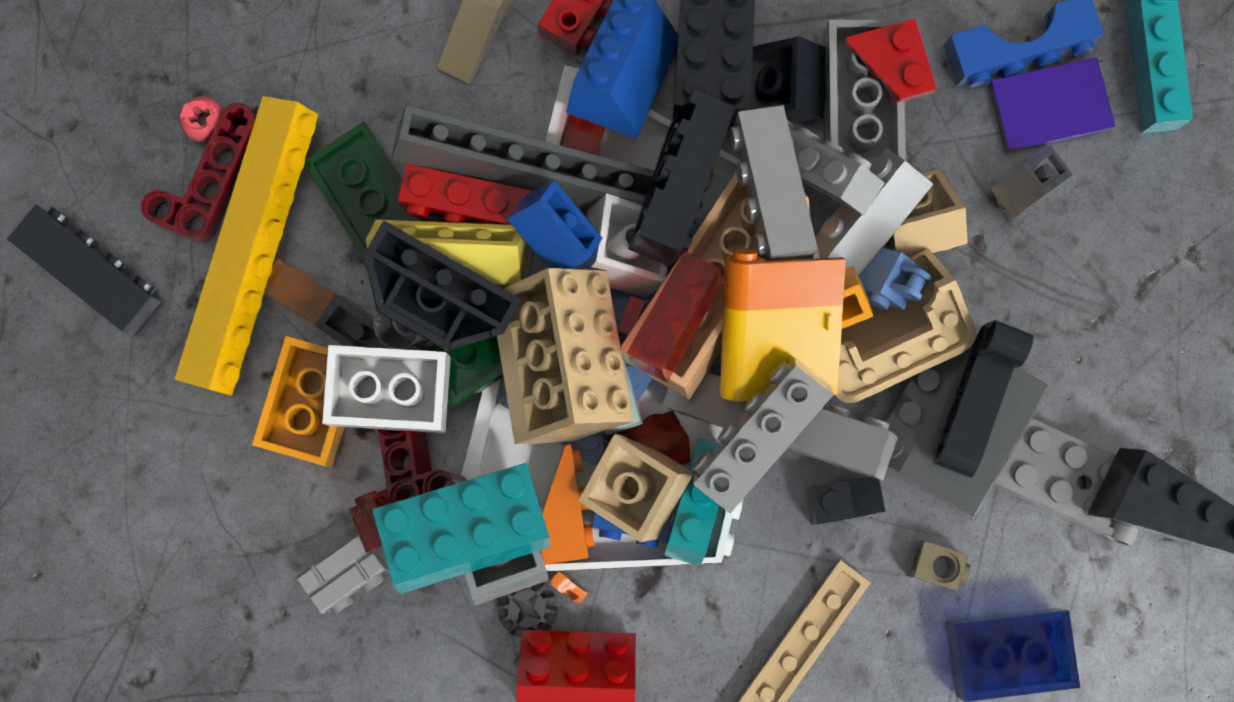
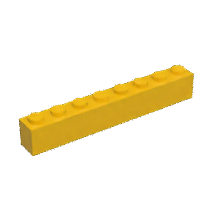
[174,96,319,396]

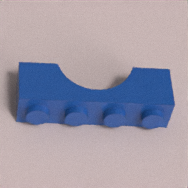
[944,0,1104,87]

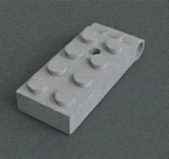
[993,418,1139,547]

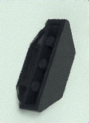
[363,220,522,351]

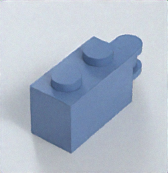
[859,248,932,310]

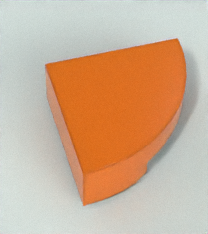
[550,570,588,604]

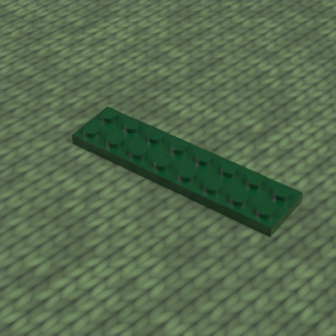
[305,121,504,407]

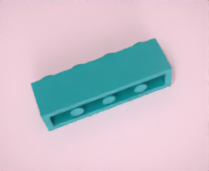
[1125,0,1193,133]

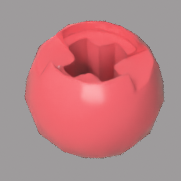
[179,96,224,142]

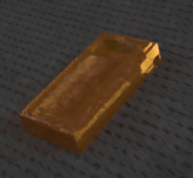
[264,259,337,324]

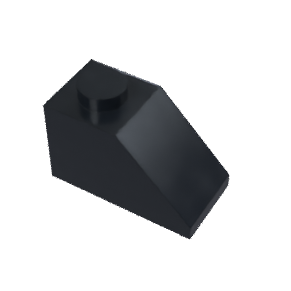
[805,477,886,525]

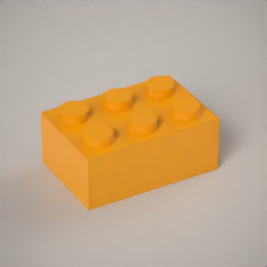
[252,336,345,468]

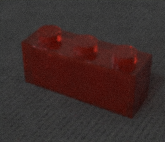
[627,251,723,383]

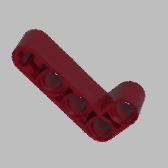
[141,103,256,243]
[378,429,467,504]

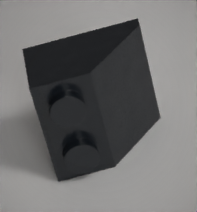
[750,36,826,124]

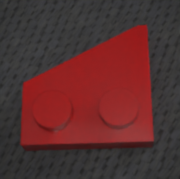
[844,19,937,103]

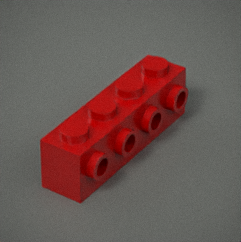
[538,0,613,56]
[398,163,533,225]

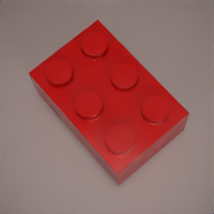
[517,630,636,702]

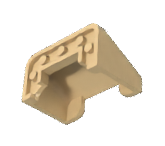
[836,248,976,403]

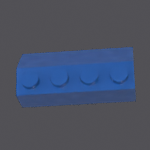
[566,0,678,139]

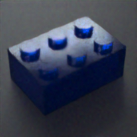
[945,608,1080,702]

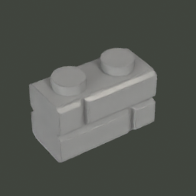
[296,532,389,615]

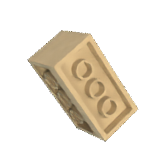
[497,268,634,445]

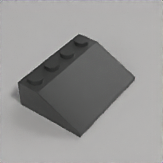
[886,343,1049,518]

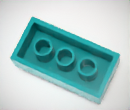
[372,463,551,594]

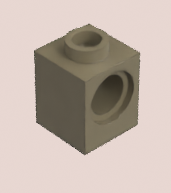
[907,541,970,591]

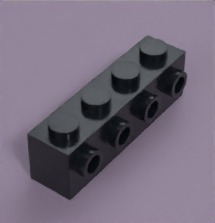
[7,204,161,336]

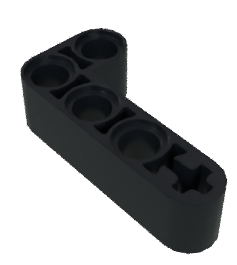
[933,320,1034,478]

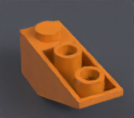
[541,442,595,565]

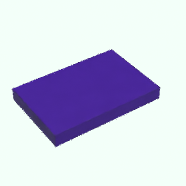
[989,57,1115,153]

